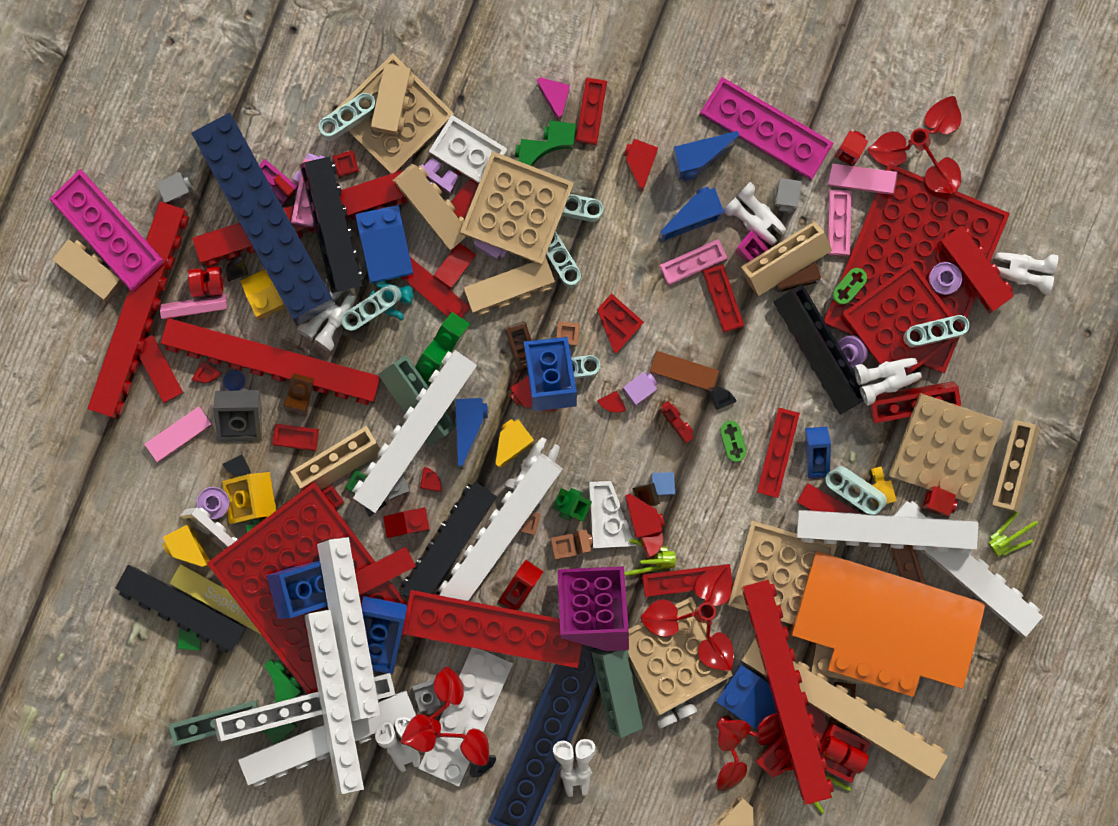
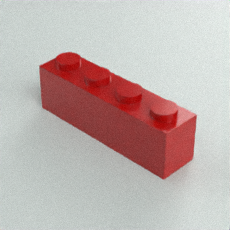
[937,225,1014,314]
[868,381,961,423]

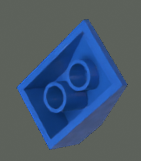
[672,131,739,182]
[659,187,724,242]
[356,205,414,283]
[524,337,577,411]
[455,398,488,469]
[267,560,328,619]
[361,596,407,674]
[715,664,777,730]

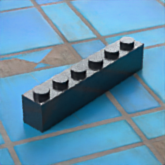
[300,157,363,293]
[773,284,864,415]
[400,482,497,598]
[115,565,247,653]

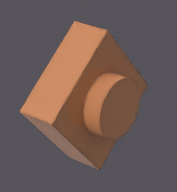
[556,321,580,346]
[519,512,541,535]
[573,529,593,554]
[551,534,577,560]

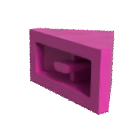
[537,77,570,121]
[735,231,769,263]

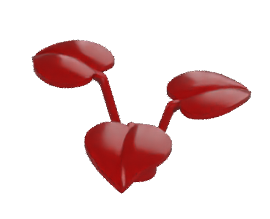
[867,96,962,194]
[641,567,734,671]
[401,667,489,766]
[716,713,782,791]

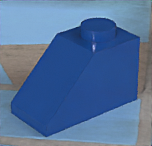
[805,427,831,478]

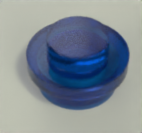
[223,370,246,391]

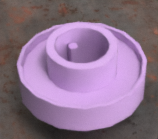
[929,262,962,295]
[838,335,868,368]
[197,487,230,519]

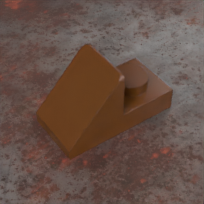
[283,373,314,417]

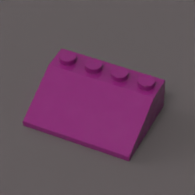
[558,566,629,651]

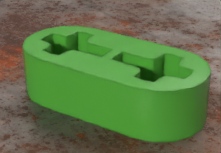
[832,268,867,305]
[720,421,746,462]

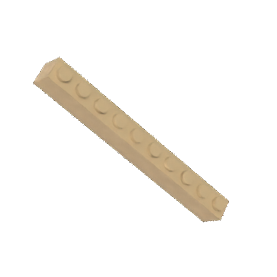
[740,638,948,780]

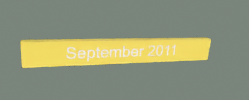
[169,564,262,635]

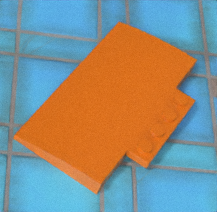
[790,551,986,697]

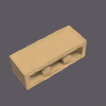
[371,63,415,136]
[52,239,124,302]

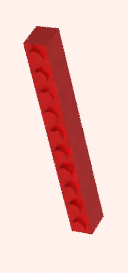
[192,171,407,267]
[87,202,189,419]
[161,318,381,406]
[741,579,834,805]

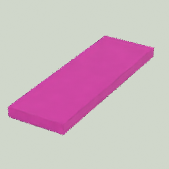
[699,77,834,181]
[49,169,165,292]

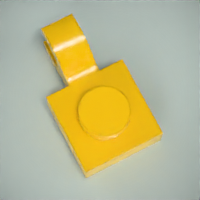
[871,466,897,507]

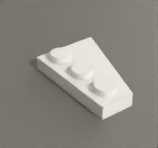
[588,481,636,548]
[180,507,237,550]

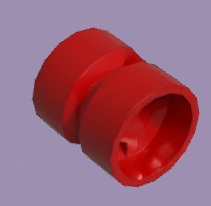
[188,266,223,298]

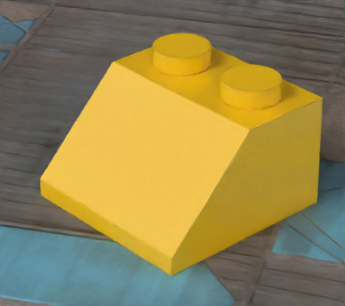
[240,269,286,320]
[496,419,534,469]
[222,472,276,525]
[162,525,210,568]

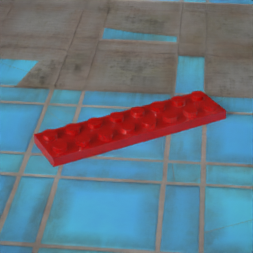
[402,590,583,668]

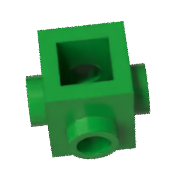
[552,488,592,522]

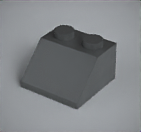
[213,390,262,442]

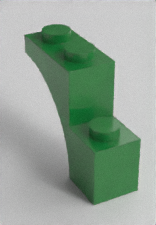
[515,121,576,167]
[415,312,470,387]
[262,659,302,744]

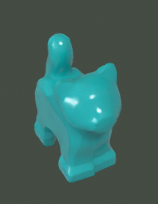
[368,280,414,321]

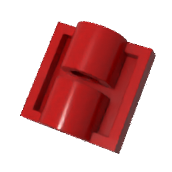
[818,723,871,783]

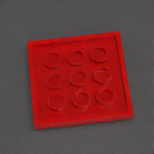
[842,262,963,375]

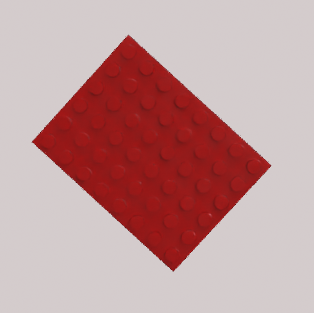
[824,163,1010,374]
[207,482,408,694]

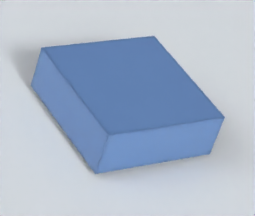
[652,472,675,495]

